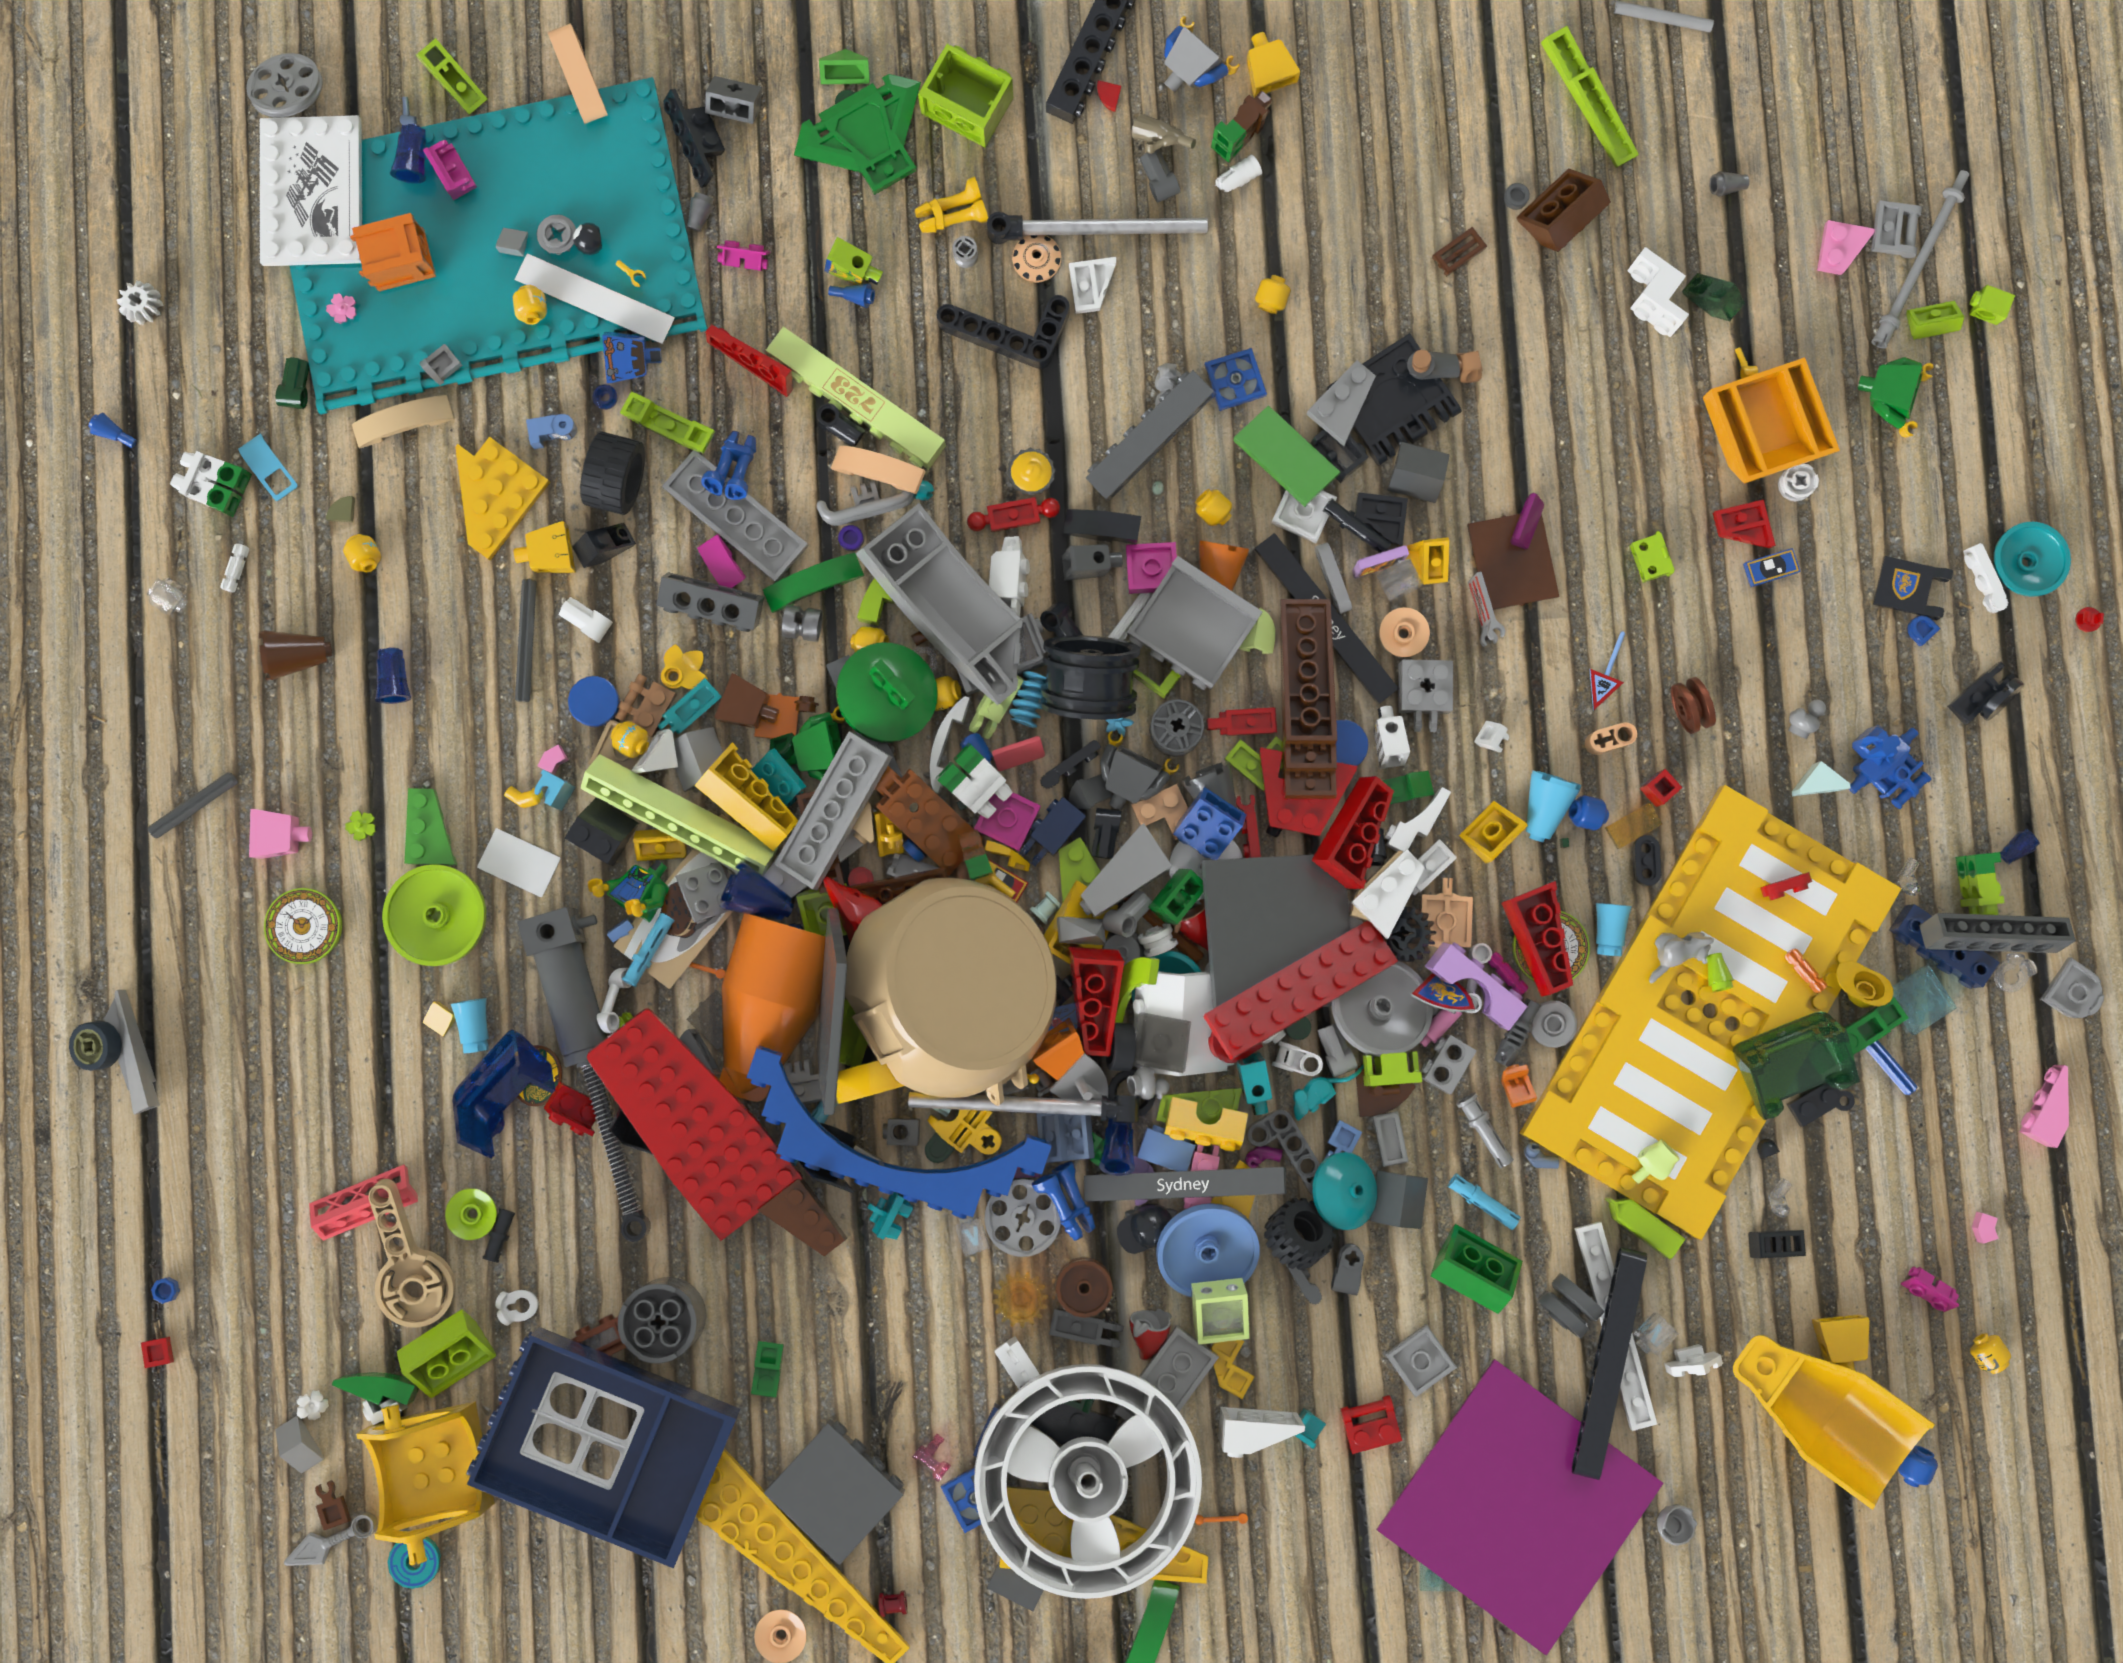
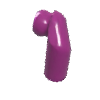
[1245,1145,1283,1168]

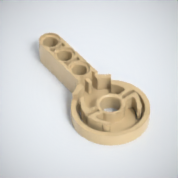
[368,1179,456,1328]

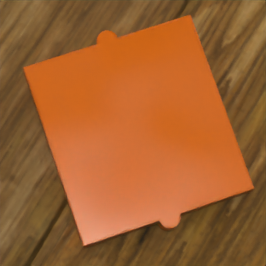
[754,693,800,739]

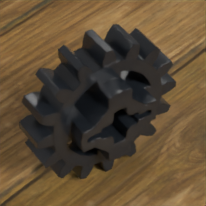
[1382,906,1436,962]

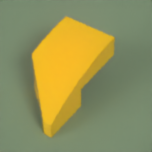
[985,840,1030,872]

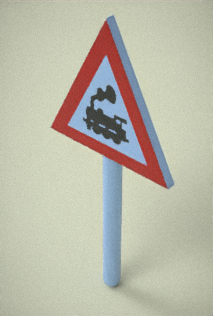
[1590,631,1625,711]

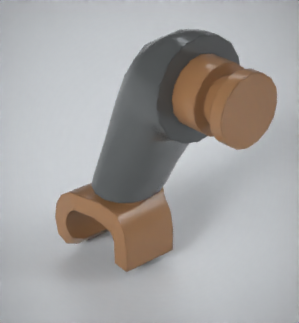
[1407,350,1483,383]

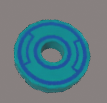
[387,1537,441,1589]

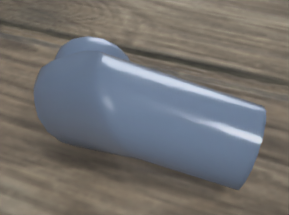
[1524,1142,1559,1169]

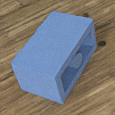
[1137,1125,1196,1172]

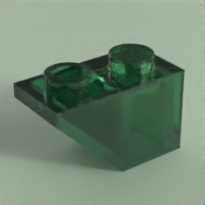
[1682,273,1745,322]

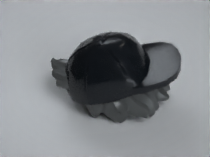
[1117,1204,1177,1254]

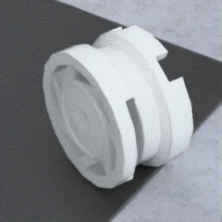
[1778,463,1819,502]
[1138,924,1178,957]

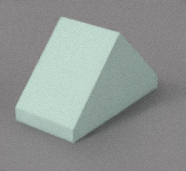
[1792,761,1851,796]

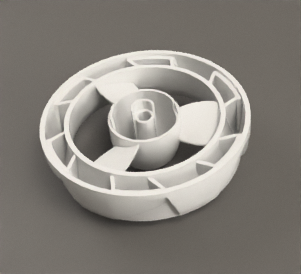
[974,1364,1202,1599]

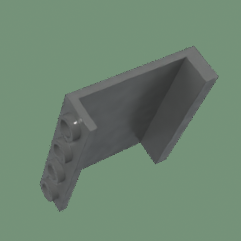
[764,1419,905,1565]

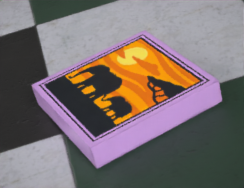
[1352,545,1409,579]

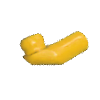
[504,786,544,808]

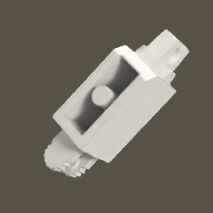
[989,536,1030,617]

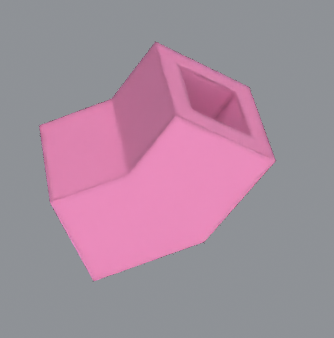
[538,745,568,774]
[1972,1212,1999,1244]

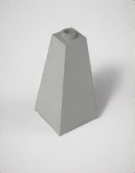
[1079,824,1172,918]

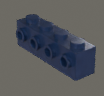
[1889,904,2000,989]

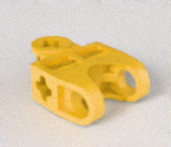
[927,1110,1002,1155]

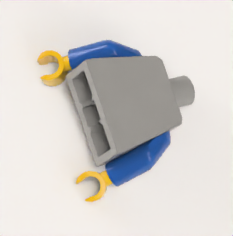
[1164,16,1240,92]

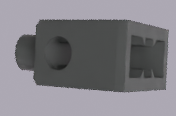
[1062,544,1123,581]

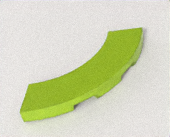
[1115,957,1160,1023]

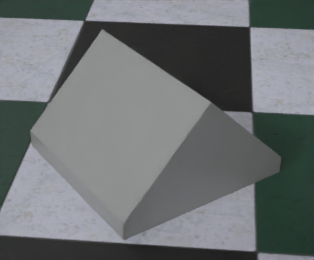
[674,727,723,792]

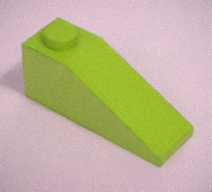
[416,38,487,115]

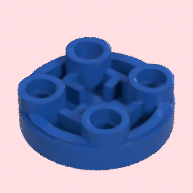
[568,676,620,728]
[1336,720,1368,766]

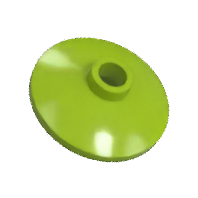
[445,1188,497,1240]

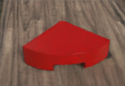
[1097,80,1121,112]

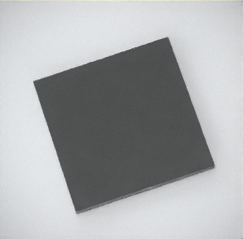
[1201,855,1351,1009]

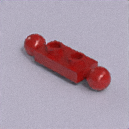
[967,497,1060,532]

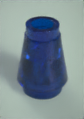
[2000,829,2040,865]

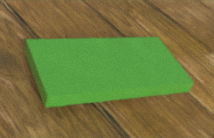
[1233,405,1340,507]

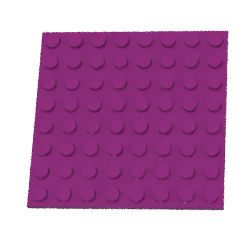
[1376,1359,1664,1656]

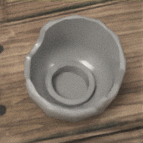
[1657,1504,1698,1546]

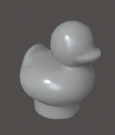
[1788,700,1826,739]
[1127,1067,1170,1100]

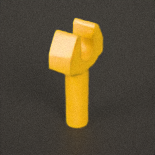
[975,862,1016,898]

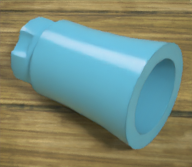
[1596,903,1632,956]
[451,998,489,1053]

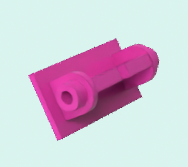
[717,240,771,271]
[1901,1266,1959,1312]

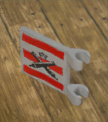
[1468,572,1506,647]

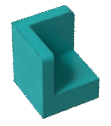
[1295,1408,1326,1449]

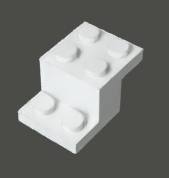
[1628,247,1689,337]

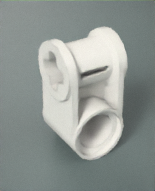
[1272,1041,1323,1076]

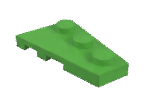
[404,788,457,865]

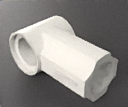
[559,597,613,643]

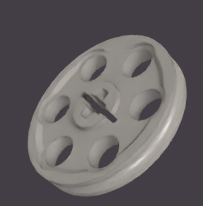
[246,53,323,118]
[985,1179,1061,1257]

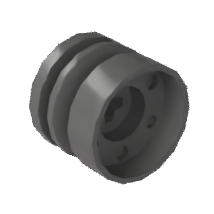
[1149,699,1204,757]

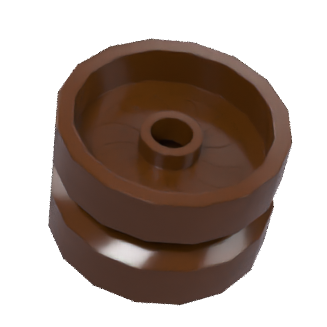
[1056,1257,1113,1318]

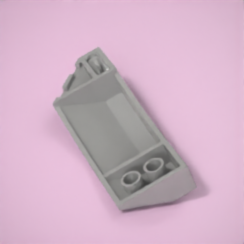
[855,503,1023,705]

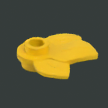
[661,644,708,690]

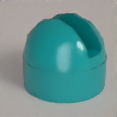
[915,480,934,500]

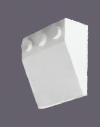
[1218,1407,1305,1458]

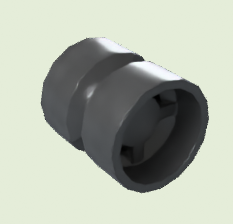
[782,605,823,642]

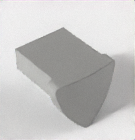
[420,344,463,385]

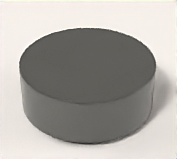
[1504,183,1530,210]

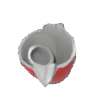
[1129,1309,1172,1360]

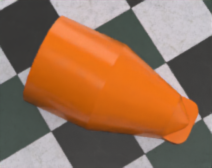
[720,913,826,1102]

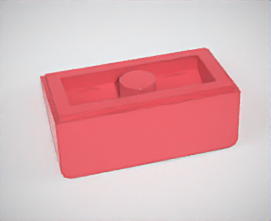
[992,736,1045,771]

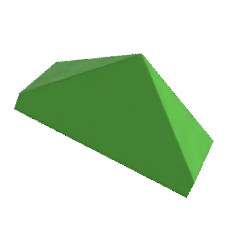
[819,49,870,84]

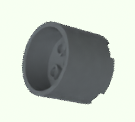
[618,1277,706,1364]

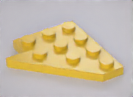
[455,437,551,561]

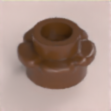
[794,696,819,713]

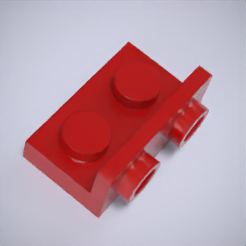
[544,1082,596,1136]

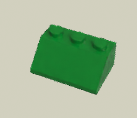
[1431,1224,1523,1314]

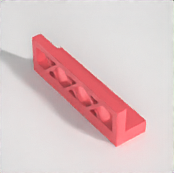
[309,1165,418,1241]

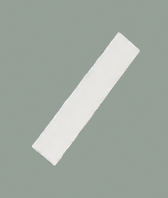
[514,254,675,344]

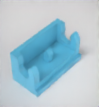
[535,769,576,811]

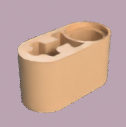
[1585,722,1637,755]

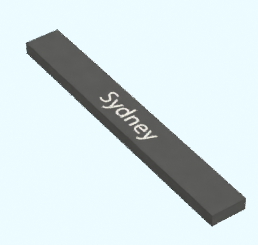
[1084,1167,1287,1202]

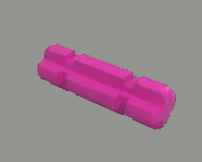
[1488,952,1528,995]

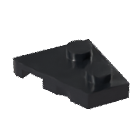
[1355,492,1408,547]

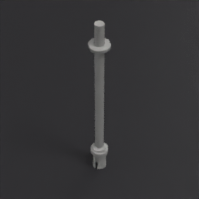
[1871,170,1969,349]

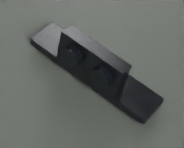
[663,89,725,188]

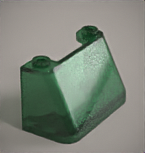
[1733,1012,1860,1120]

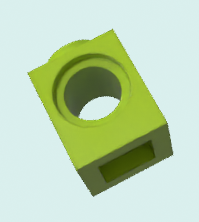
[1969,285,2015,325]

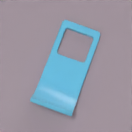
[238,433,298,501]

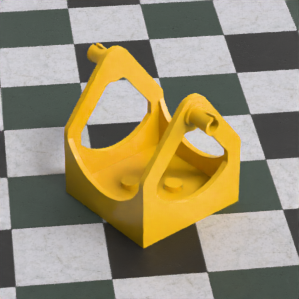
[357,1401,495,1565]

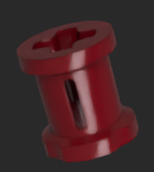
[879,1590,908,1617]

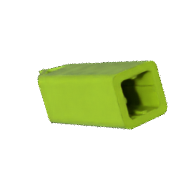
[1604,1197,1685,1259]

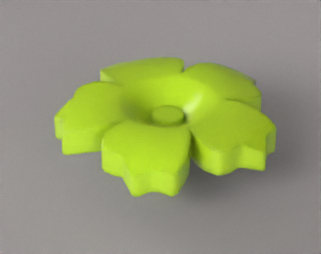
[345,810,376,841]

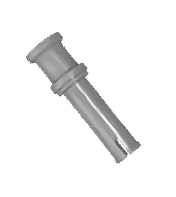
[1456,1092,1514,1168]

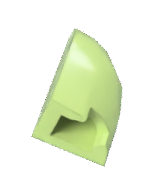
[1239,608,1276,654]

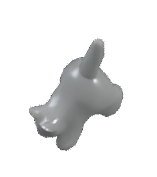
[1649,932,1714,983]

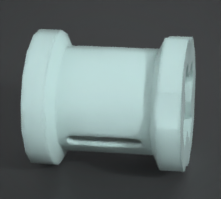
[1030,891,1061,925]

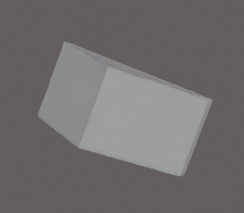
[275,1416,325,1474]

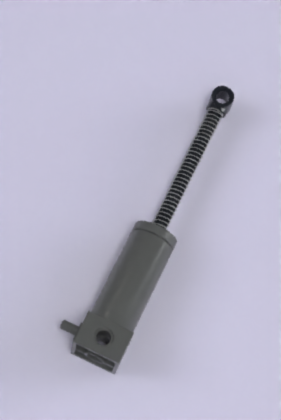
[517,907,651,1242]

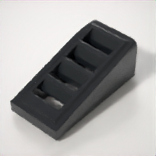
[1748,1230,1806,1259]

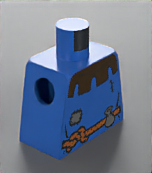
[602,332,662,383]

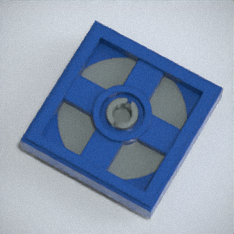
[1204,348,1267,411]
[941,1467,981,1533]

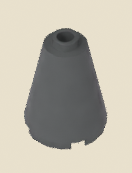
[1182,762,1237,808]

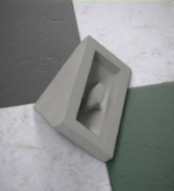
[1057,917,1106,945]

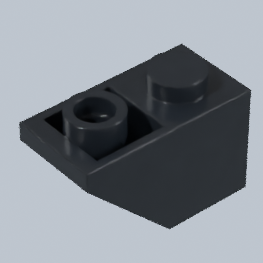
[572,523,636,568]

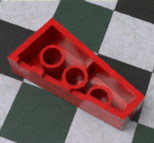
[1312,776,1394,889]
[1068,947,1124,1056]

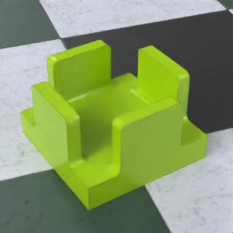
[1363,1051,1422,1086]

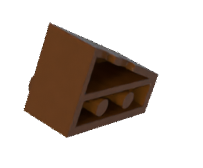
[757,1179,847,1256]

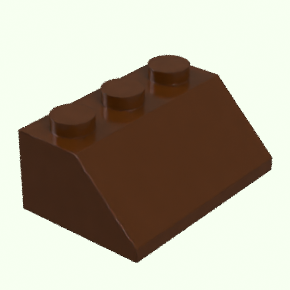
[1516,168,1611,252]

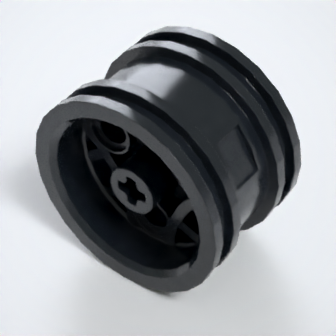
[1040,635,1140,720]

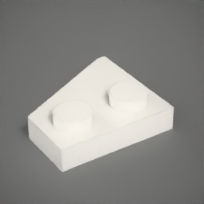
[1069,257,1116,314]

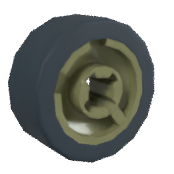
[69,1021,122,1071]

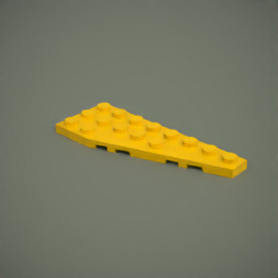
[999,1486,1208,1584]

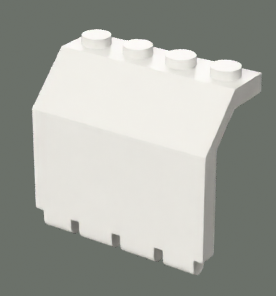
[1133,971,1234,1076]

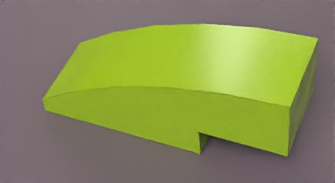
[857,578,894,626]

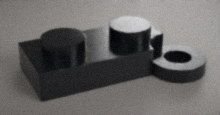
[1786,1079,1855,1127]

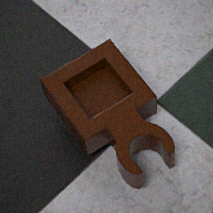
[315,1480,351,1531]

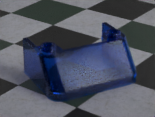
[452,1030,555,1159]

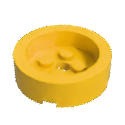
[836,1060,904,1104]

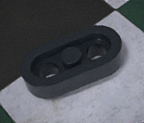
[1632,835,1661,886]

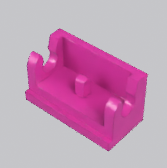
[423,140,477,200]

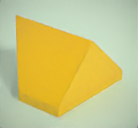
[1404,537,1449,585]

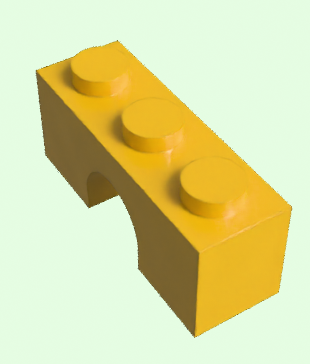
[1164,1097,1248,1151]

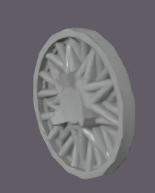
[1531,1000,1577,1048]

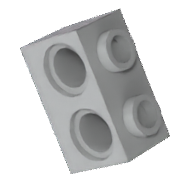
[1421,1035,1477,1095]

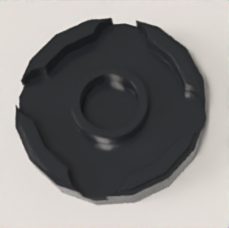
[1980,678,2024,721]

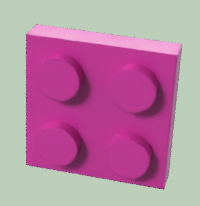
[1126,542,1177,594]
[974,792,1041,852]

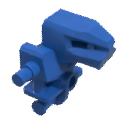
[1849,725,1932,809]

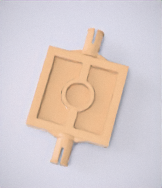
[1420,878,1473,948]

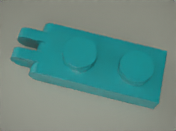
[657,678,722,735]

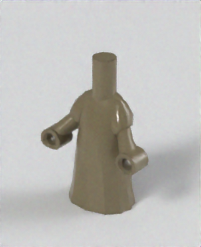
[1131,114,1196,154]

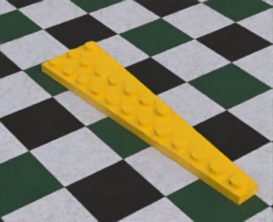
[696,1448,910,1663]

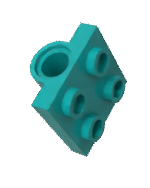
[751,748,807,807]

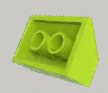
[397,1309,496,1398]

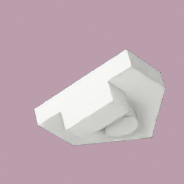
[1664,1344,1723,1377]

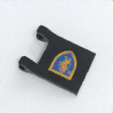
[1873,556,1953,621]

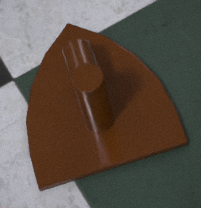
[1355,1065,1416,1117]

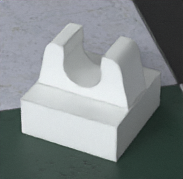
[1474,721,1509,752]

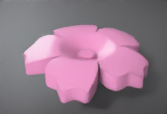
[326,293,357,324]

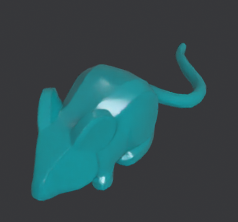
[1293,1064,1364,1121]

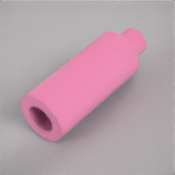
[1420,1009,1462,1047]

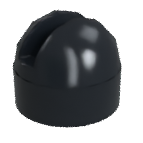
[1757,1139,1780,1159]

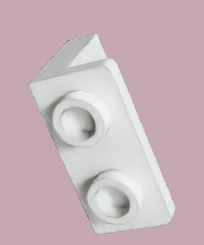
[994,1336,1040,1389]

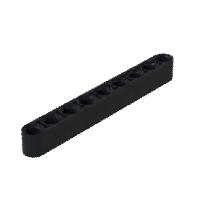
[1572,1247,1647,1480]

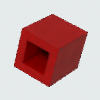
[1639,769,1683,807]

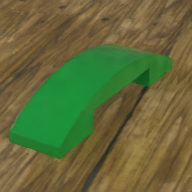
[763,552,864,613]
[1125,1580,1180,1663]

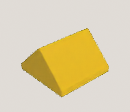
[1459,801,1528,863]

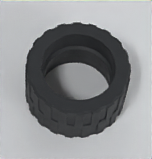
[580,431,645,515]

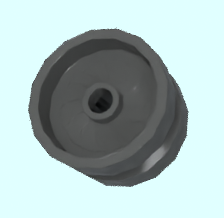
[1537,1273,1604,1339]

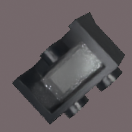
[1310,430,1368,484]

